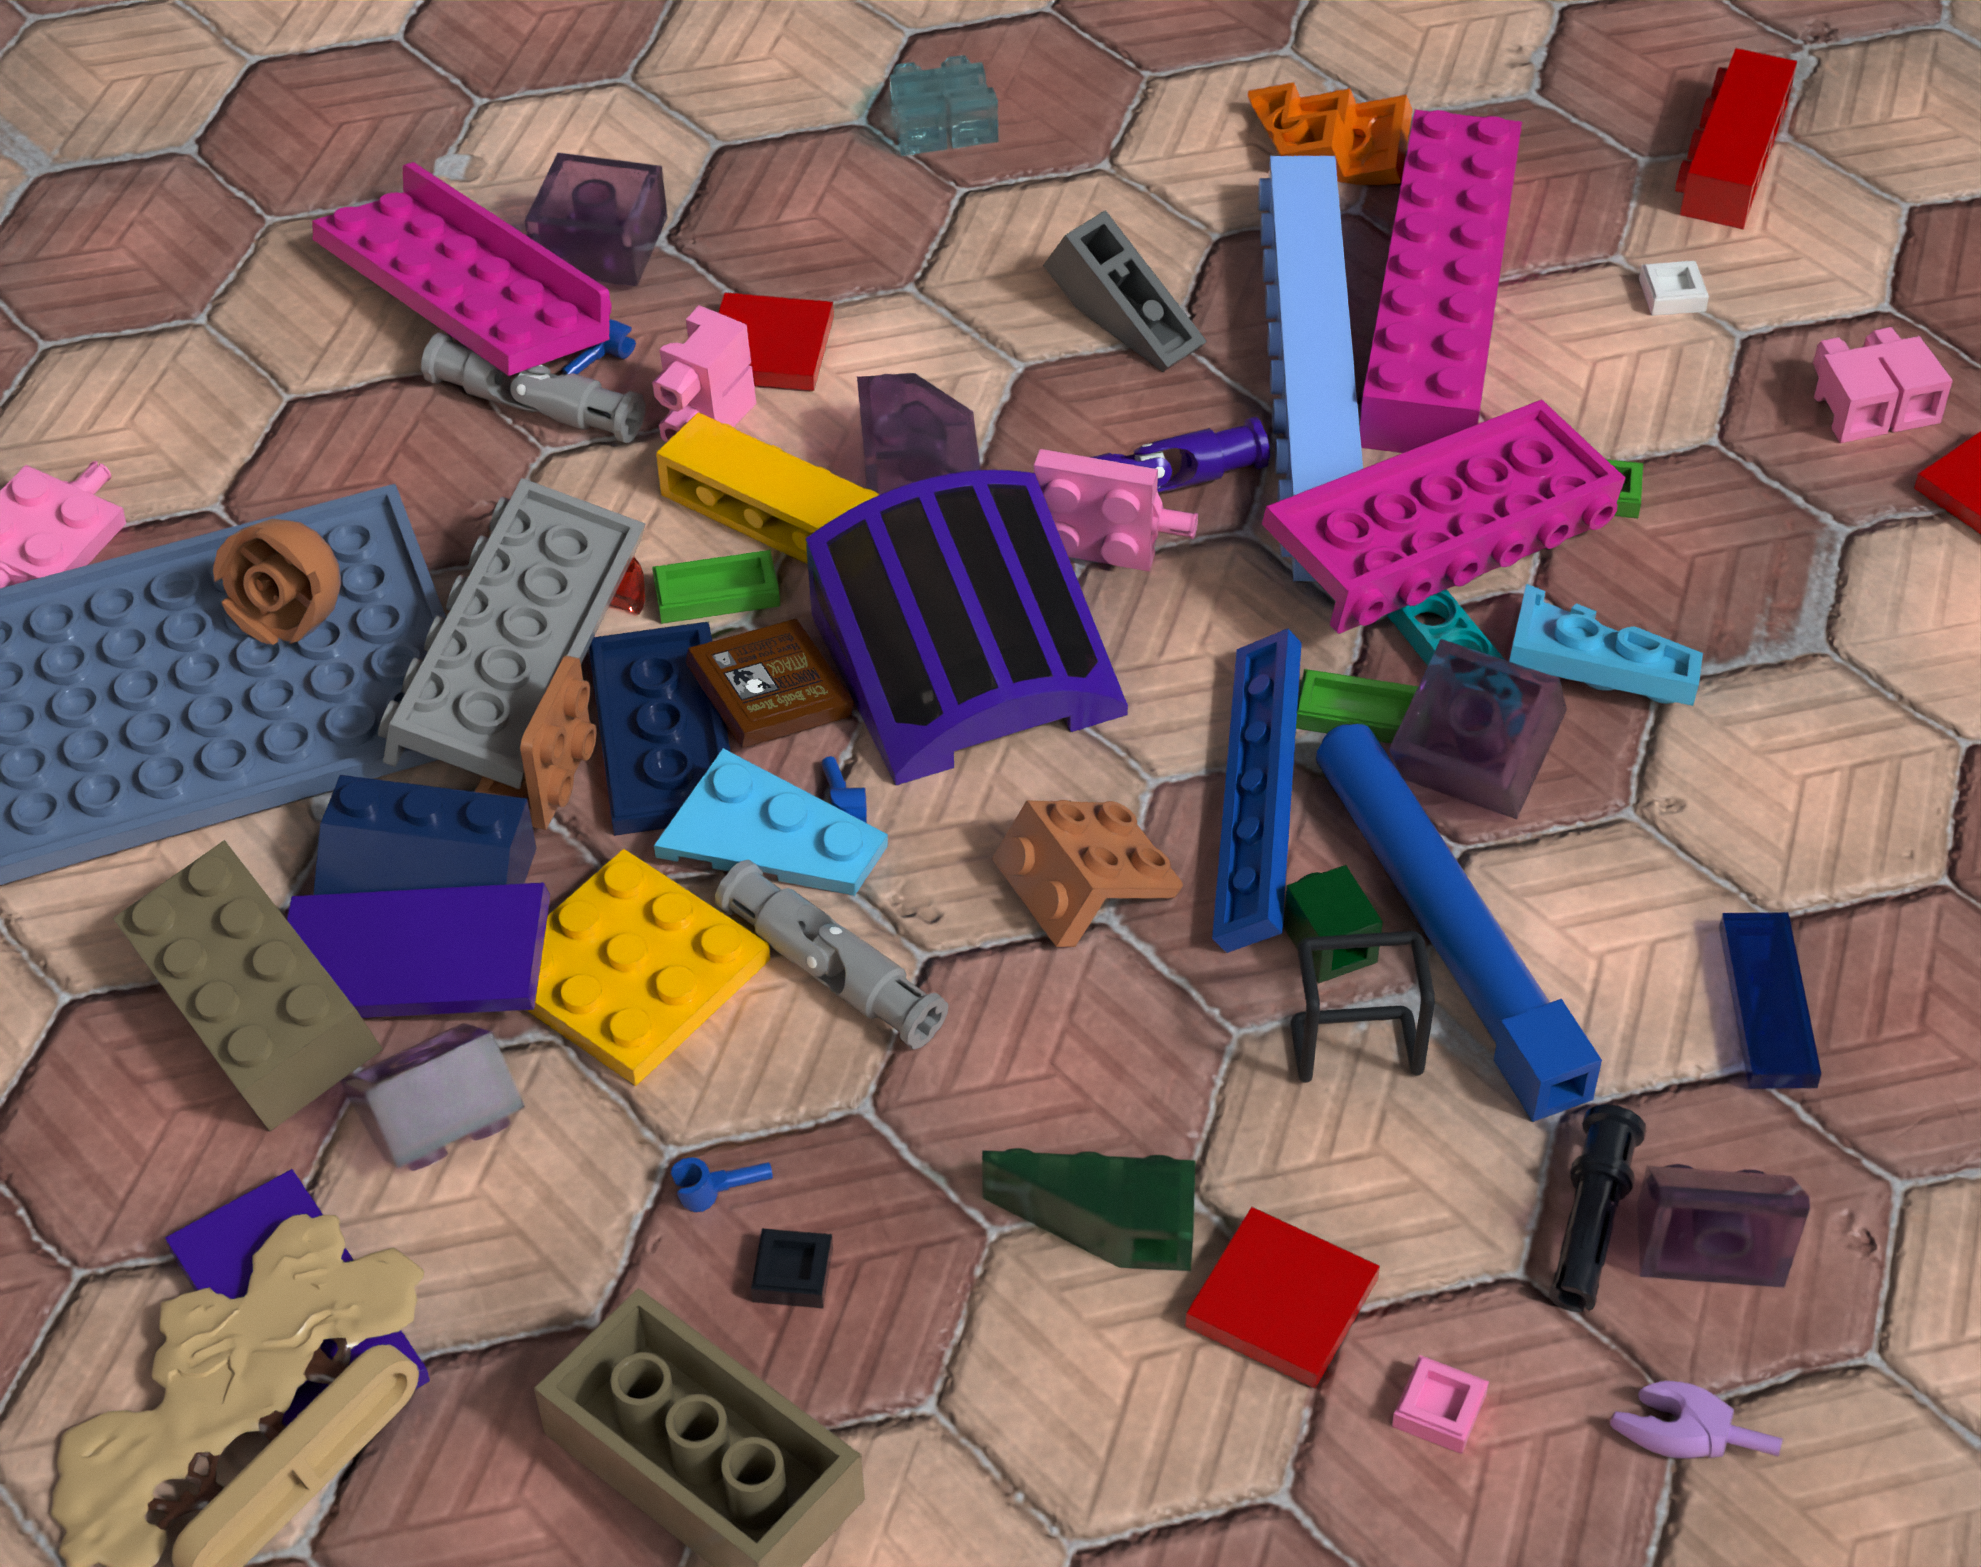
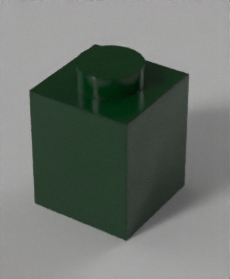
[1283,865,1383,984]

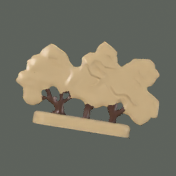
[50,1214,425,1567]

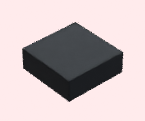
[751,1228,833,1308]

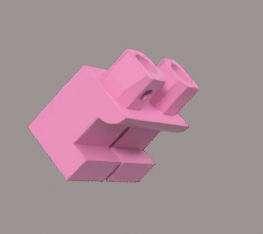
[652,305,756,443]
[1813,327,1953,443]

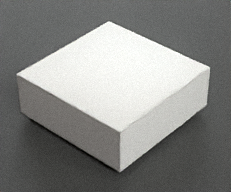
[1639,261,1709,316]

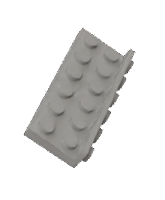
[378,478,646,789]

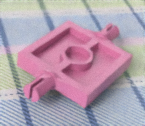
[994,449,1198,572]
[0,461,126,588]

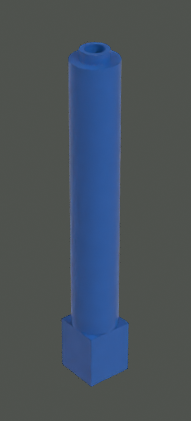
[1316,724,1602,1122]

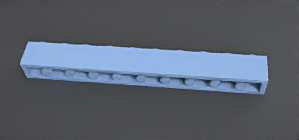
[1258,156,1363,581]

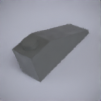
[1043,210,1207,372]

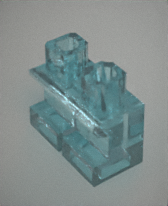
[890,55,998,156]

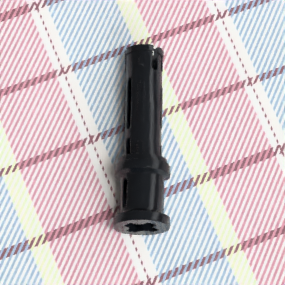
[1549,1104,1646,1312]

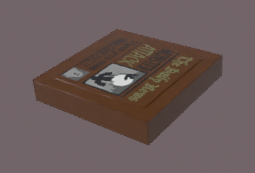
[686,618,854,748]

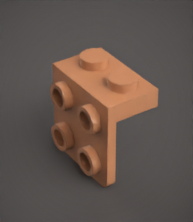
[475,656,597,830]
[991,800,1183,947]

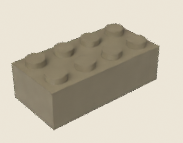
[113,840,383,1131]
[534,1288,865,1567]

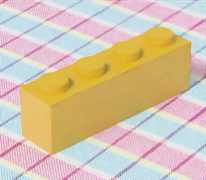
[656,412,892,585]

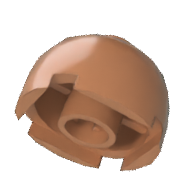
[213,518,341,645]

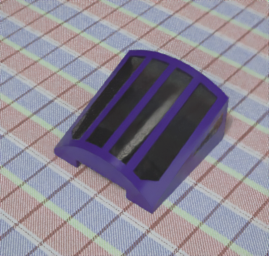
[806,470,1128,786]

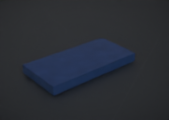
[589,621,731,836]

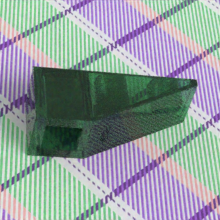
[982,1148,1195,1271]

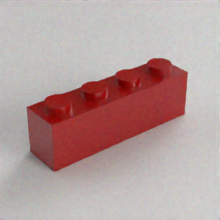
[1675,48,1798,230]

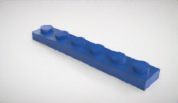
[1212,628,1302,953]

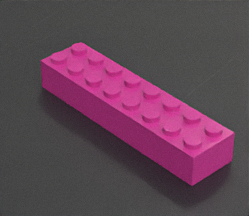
[1360,110,1522,453]

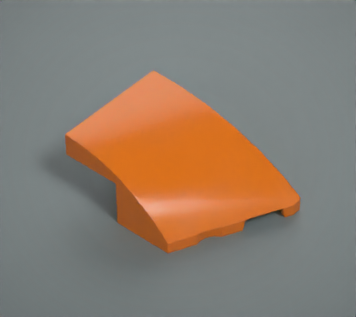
[1247,82,1413,185]

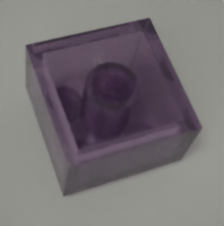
[525,152,668,286]
[1389,639,1567,819]

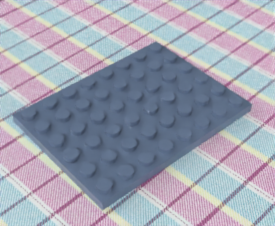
[0,484,446,885]

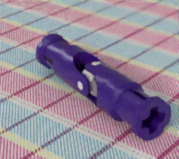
[1090,417,1270,494]

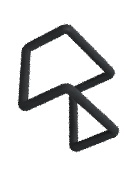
[1290,931,1435,1083]

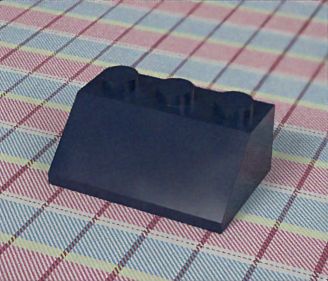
[313,775,537,895]

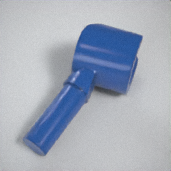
[561,319,636,375]
[821,756,867,823]
[671,1157,773,1212]

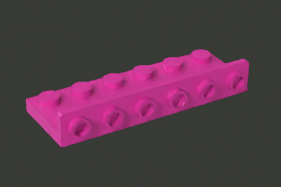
[312,162,612,376]
[1262,399,1625,634]

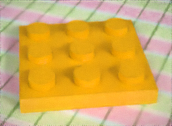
[526,849,771,1086]

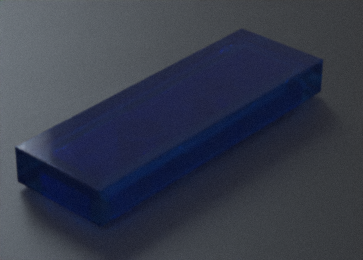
[1719,912,1822,1089]

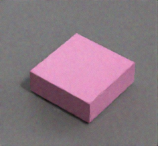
[1392,1355,1489,1454]

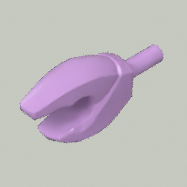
[1610,1381,1783,1459]

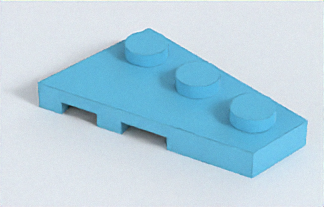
[1508,584,1703,706]
[654,748,888,896]

